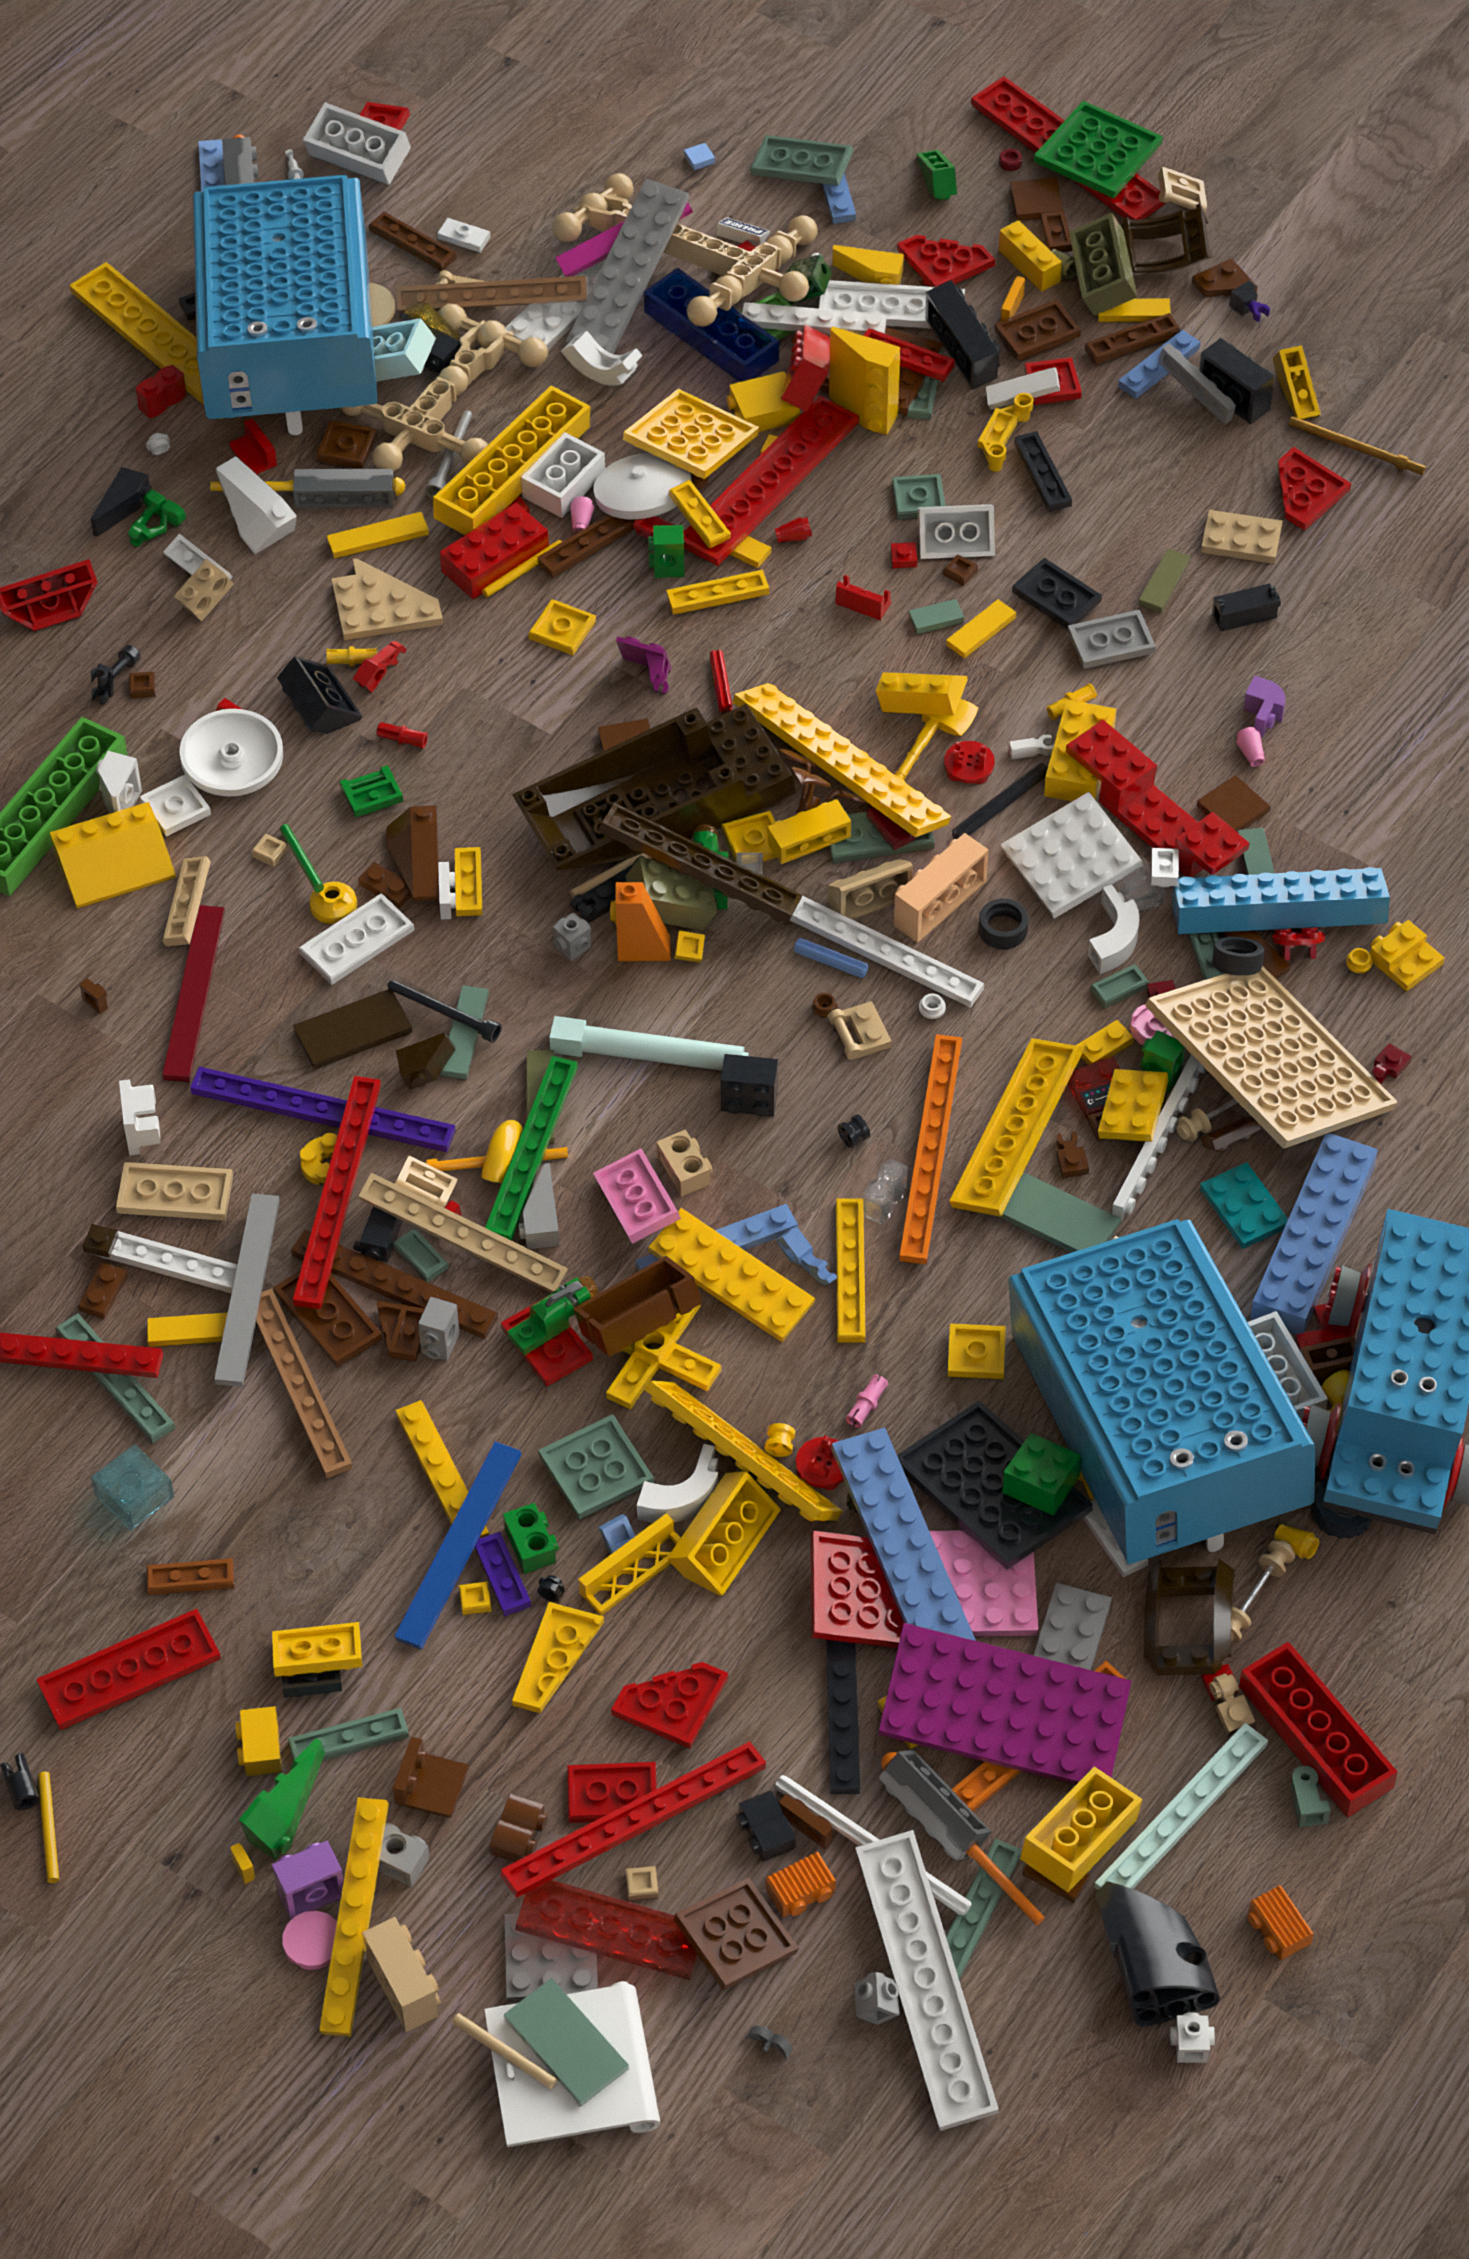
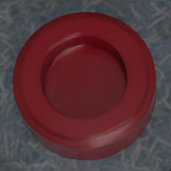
[999,149,1022,171]

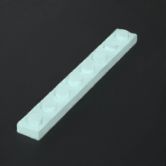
[1094,1723,1268,1890]

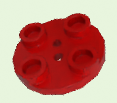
[944,741,995,784]
[1272,927,1325,961]
[796,1435,844,1490]

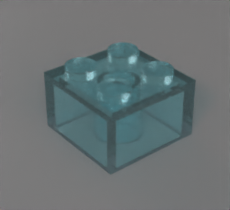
[91,1444,174,1531]

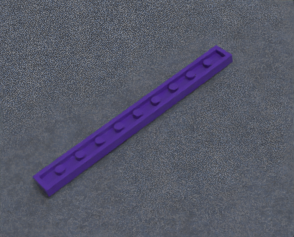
[190,1067,456,1153]

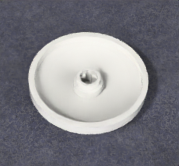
[593,453,692,519]
[180,709,283,796]

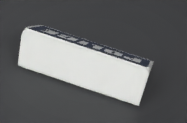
[717,218,770,247]

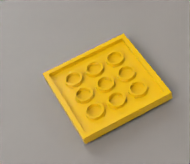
[623,389,759,479]

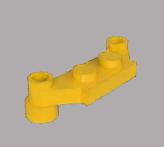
[978,393,1033,472]

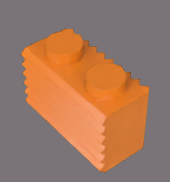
[766,1852,836,1918]
[1247,1885,1314,1960]

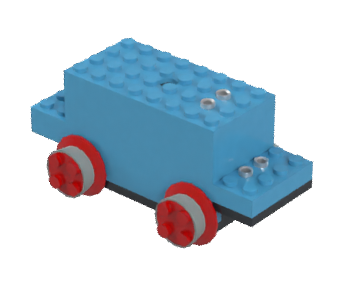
[1301,1209,1469,1535]

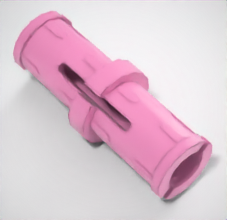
[845,1374,888,1428]

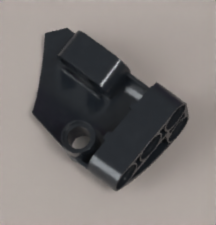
[1095,1881,1220,2027]

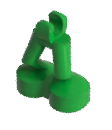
[128,489,186,547]

